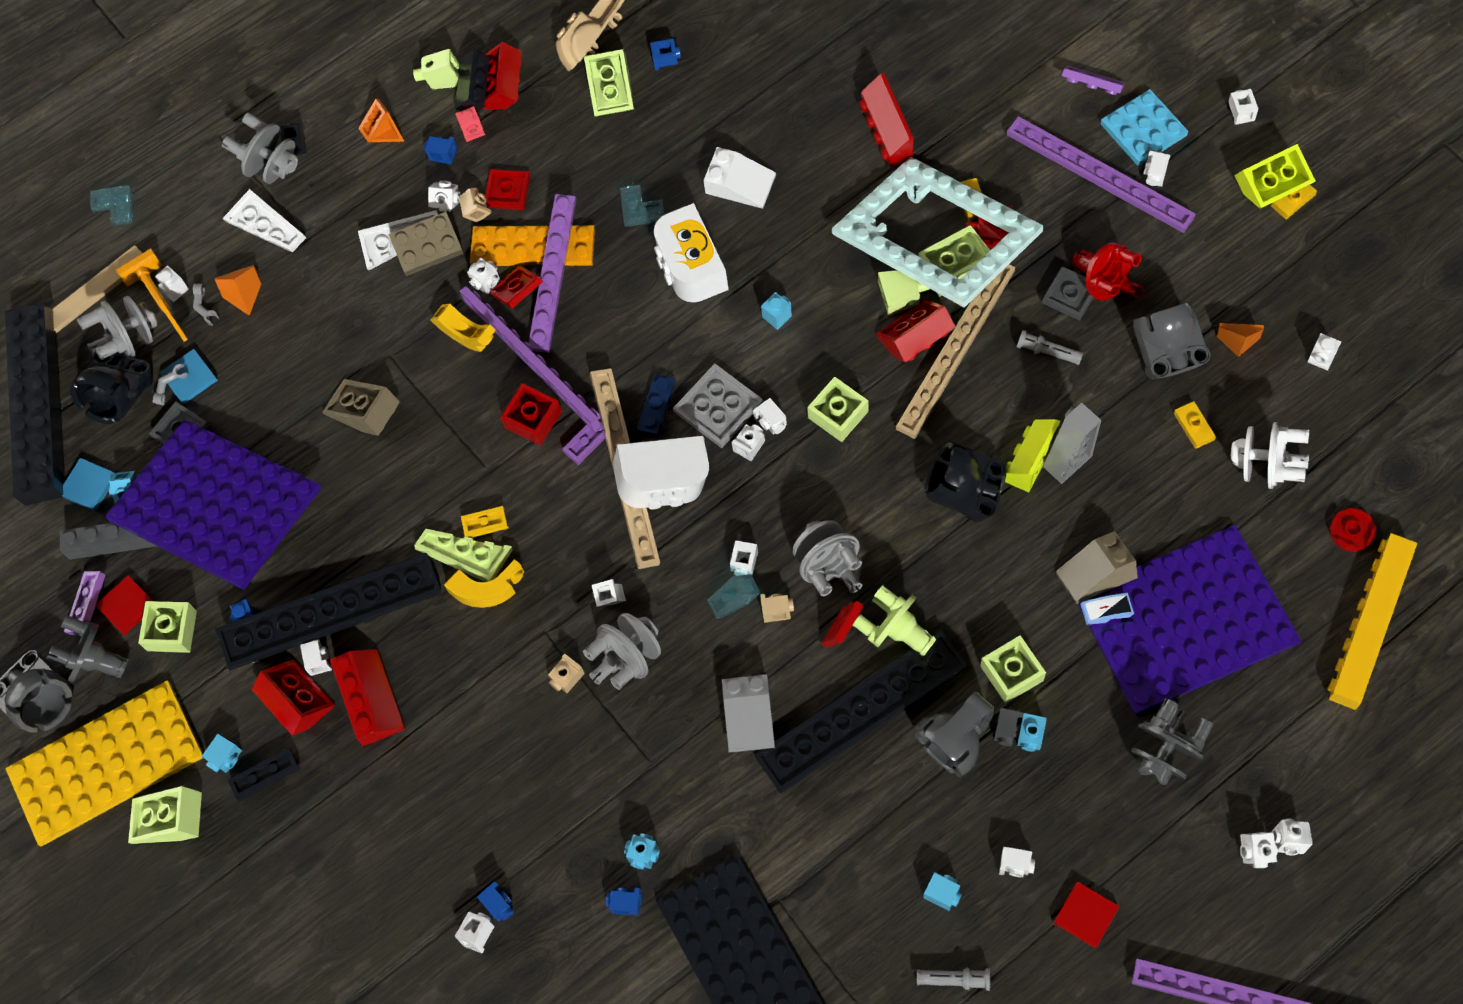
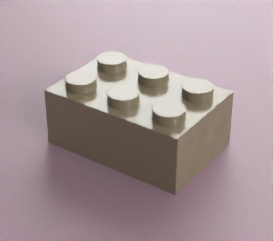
[388,212,463,276]

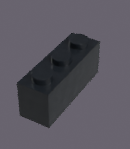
[455,49,490,112]

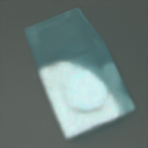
[707,574,761,619]

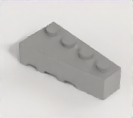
[1043,403,1101,484]

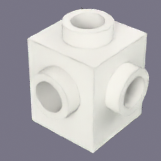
[428,181,461,211]
[467,258,501,295]
[1272,819,1313,855]
[1240,832,1277,868]

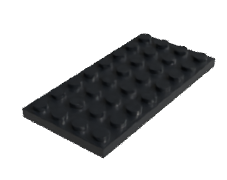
[656,854,823,1004]

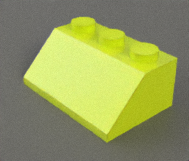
[1234,144,1316,208]
[1005,419,1061,493]

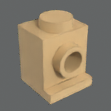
[459,188,491,223]
[760,594,794,623]
[548,654,585,693]

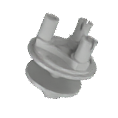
[222,112,298,184]
[77,296,158,360]
[793,520,862,596]
[583,613,661,690]

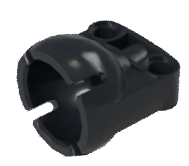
[70,353,153,424]
[924,442,1006,522]

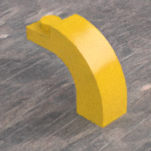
[430,304,496,352]
[444,560,524,608]

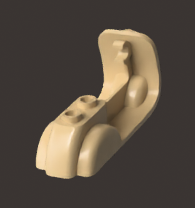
[556,0,624,71]

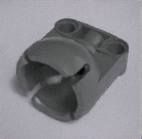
[1133,302,1211,379]
[0,650,72,733]
[915,692,994,777]

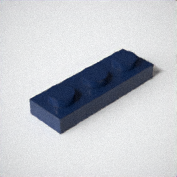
[637,373,676,438]

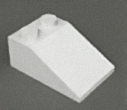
[704,147,776,209]

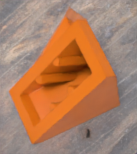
[358,99,405,142]
[215,265,261,316]
[1216,323,1264,357]

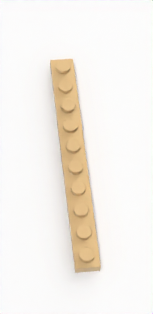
[896,264,1015,439]
[590,368,660,569]

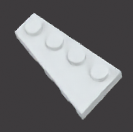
[223,189,306,253]
[358,210,438,271]

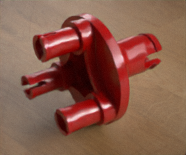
[1072,242,1144,301]

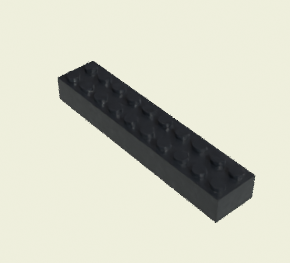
[5,302,65,506]

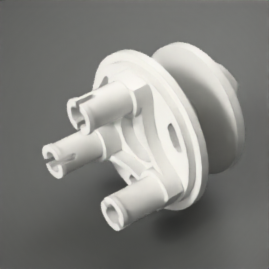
[1231,422,1309,489]

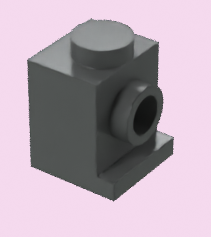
[994,708,1023,746]

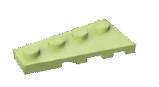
[414,529,512,582]

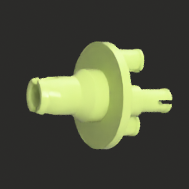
[852,585,936,656]

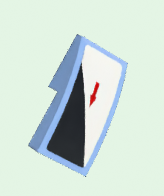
[1080,593,1134,625]

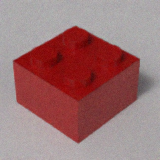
[500,383,562,446]

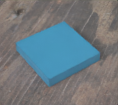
[159,349,218,404]
[62,458,114,512]

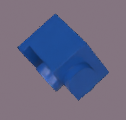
[650,39,681,70]
[424,136,458,165]
[229,599,256,623]
[477,882,514,922]
[606,888,642,916]

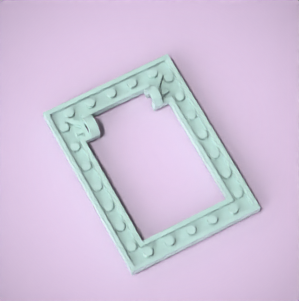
[832,157,1043,307]

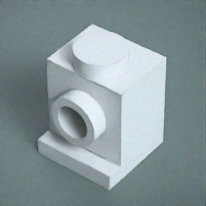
[1228,89,1258,125]
[1144,151,1170,187]
[155,266,188,303]
[1308,333,1341,371]
[753,398,787,435]
[732,424,765,461]
[730,540,758,577]
[592,579,626,607]
[300,639,332,676]
[999,847,1035,877]
[455,912,494,953]

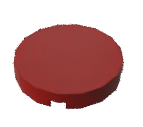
[1329,508,1377,552]

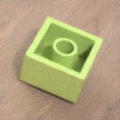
[807,377,869,442]
[138,601,197,653]
[980,636,1046,704]

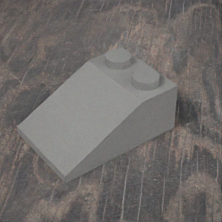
[722,674,775,753]

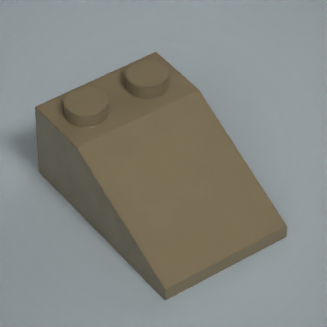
[322,379,400,436]
[1056,531,1138,604]

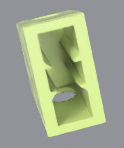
[413,49,460,89]
[878,270,930,317]

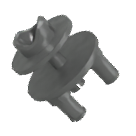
[1131,698,1214,785]

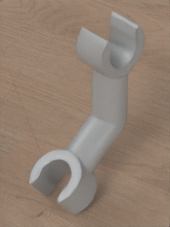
[193,284,219,326]
[153,364,188,405]

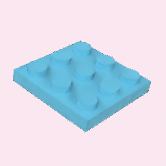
[1100,89,1188,166]

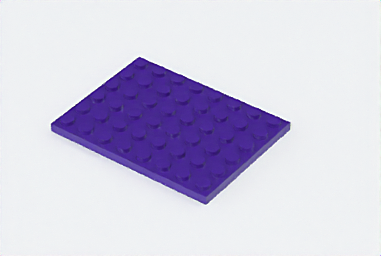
[105,419,321,590]
[1077,525,1301,716]

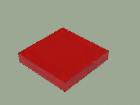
[485,169,531,210]
[489,266,543,308]
[95,576,153,636]
[821,601,863,648]
[1053,881,1120,949]

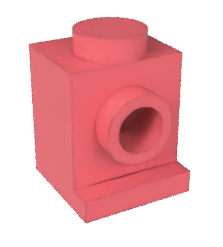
[455,106,485,142]

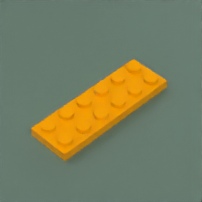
[470,225,595,266]

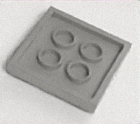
[673,364,763,448]

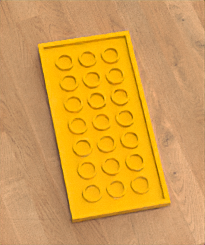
[5,680,204,847]

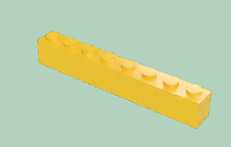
[1328,533,1417,710]

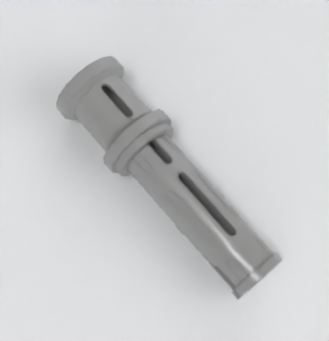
[1017,330,1084,365]
[917,968,990,991]

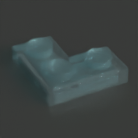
[90,185,133,226]
[620,185,664,227]

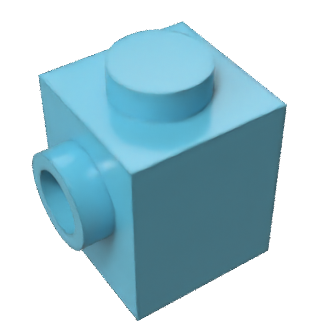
[761,292,792,330]
[1017,713,1047,752]
[201,734,242,773]
[924,873,962,911]

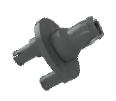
[46,614,128,683]

